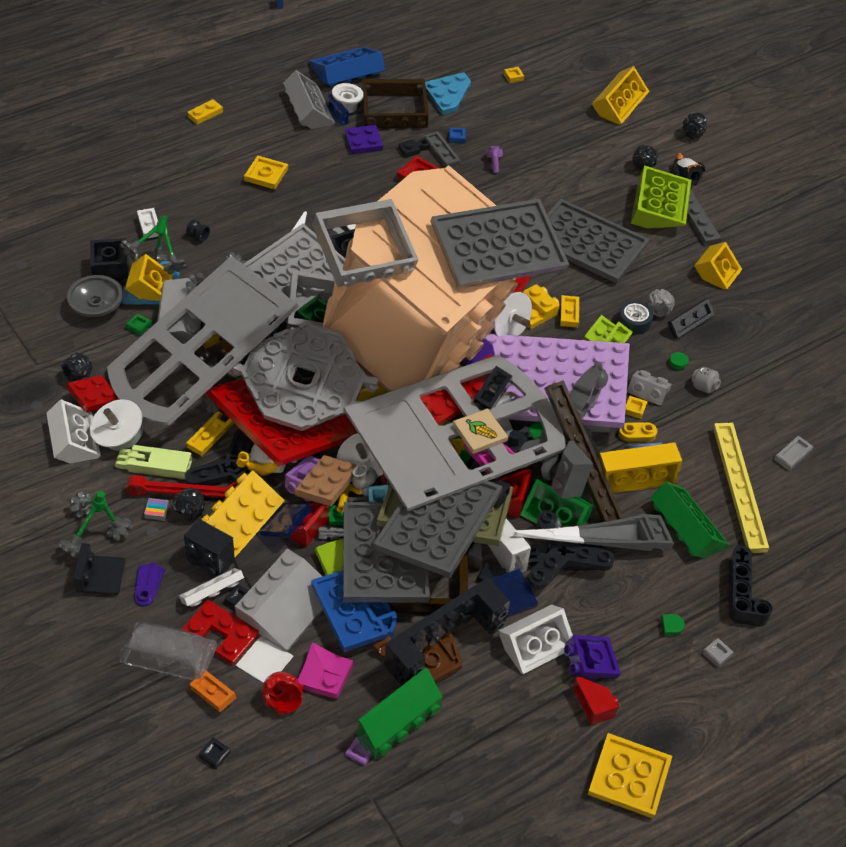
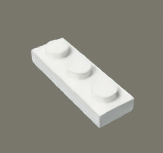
[179,568,244,607]

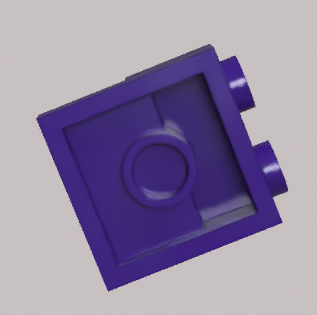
[564,635,621,682]

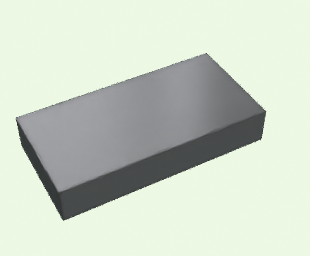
[774,436,813,471]

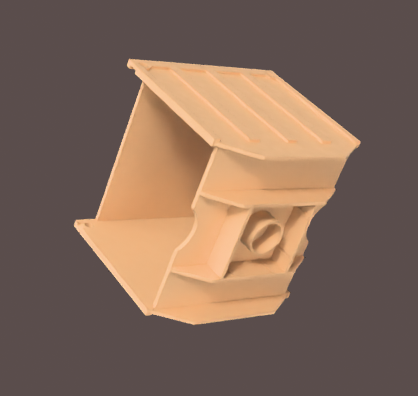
[323,165,518,392]

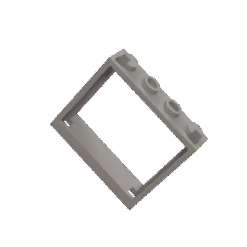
[312,199,418,287]
[285,270,335,330]

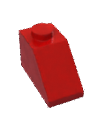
[573,677,619,726]

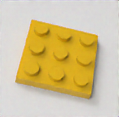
[588,733,672,819]

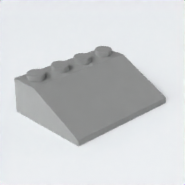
[235,549,323,652]

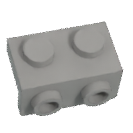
[627,370,672,405]

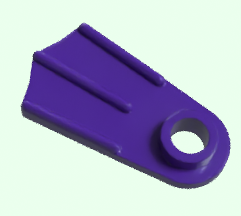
[135,562,165,606]

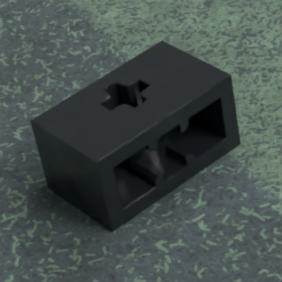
[475,366,513,409]

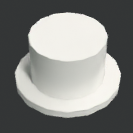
[332,83,363,113]

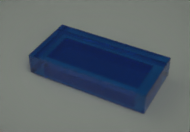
[328,94,348,126]

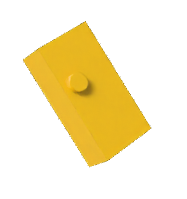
[598,443,682,494]

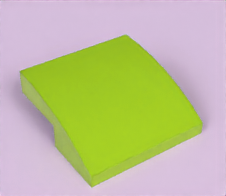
[582,315,633,343]
[315,539,344,575]

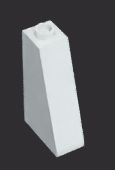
[489,519,531,578]

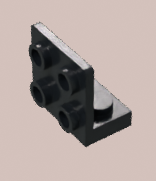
[73,543,126,595]

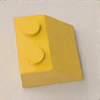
[694,242,742,290]
[125,254,173,301]

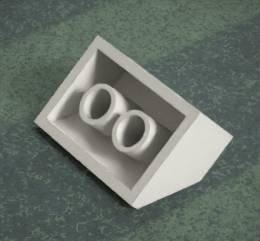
[46,400,101,463]
[498,605,573,674]

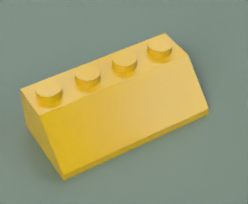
[592,66,650,125]

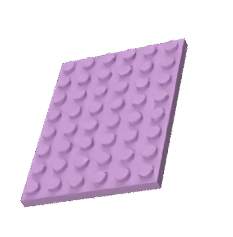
[484,334,630,428]

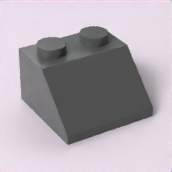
[551,441,593,498]

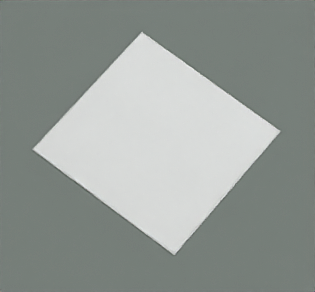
[236,636,293,683]

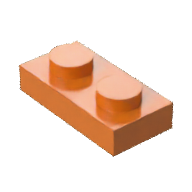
[189,670,236,712]

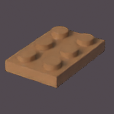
[295,455,358,506]

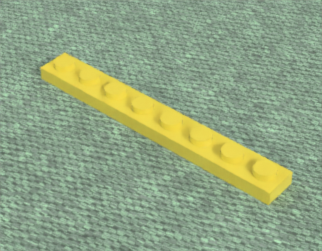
[713,423,769,553]

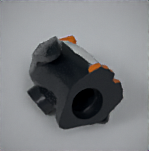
[673,153,706,186]

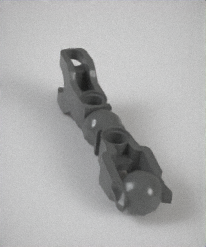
[519,362,608,481]

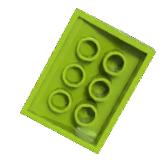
[631,166,691,228]

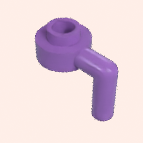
[486,146,503,173]

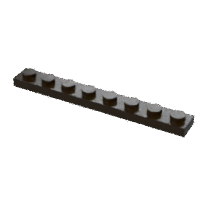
[544,380,624,522]

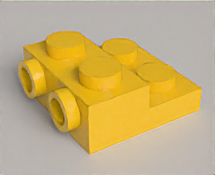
[523,284,559,330]

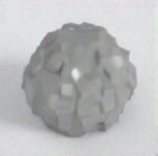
[647,289,675,317]

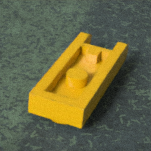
[186,411,234,456]

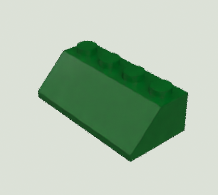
[650,481,730,559]
[357,668,442,760]

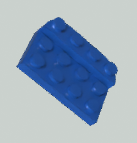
[311,570,397,652]

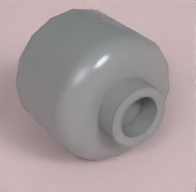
[692,367,721,393]

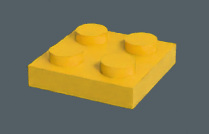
[244,156,288,189]

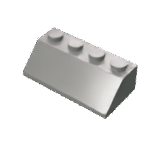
[283,70,335,129]
[157,278,201,344]

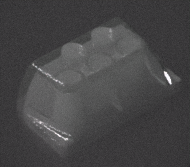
[119,622,218,682]

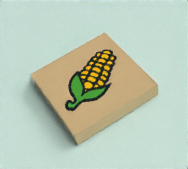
[453,409,508,454]

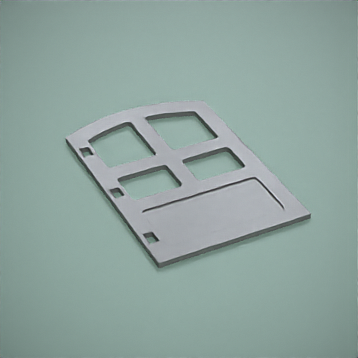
[107,256,299,425]
[344,355,566,511]

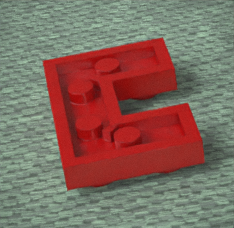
[181,600,259,666]

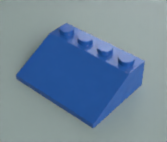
[309,47,385,86]

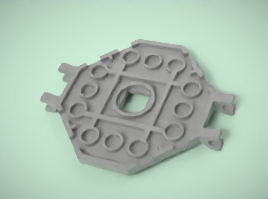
[229,322,379,431]

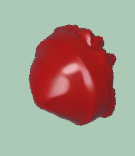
[262,672,304,715]

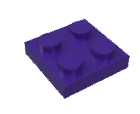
[345,125,383,154]

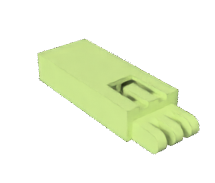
[115,445,192,480]

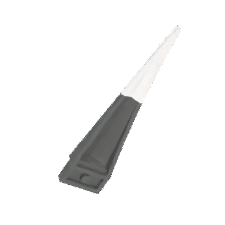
[513,514,674,551]

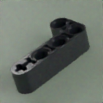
[729,545,773,626]

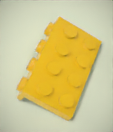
[201,470,285,557]

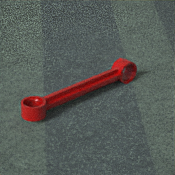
[126,475,239,498]

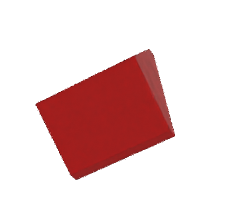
[499,469,532,518]
[281,502,329,548]

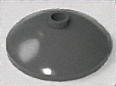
[67,275,123,317]

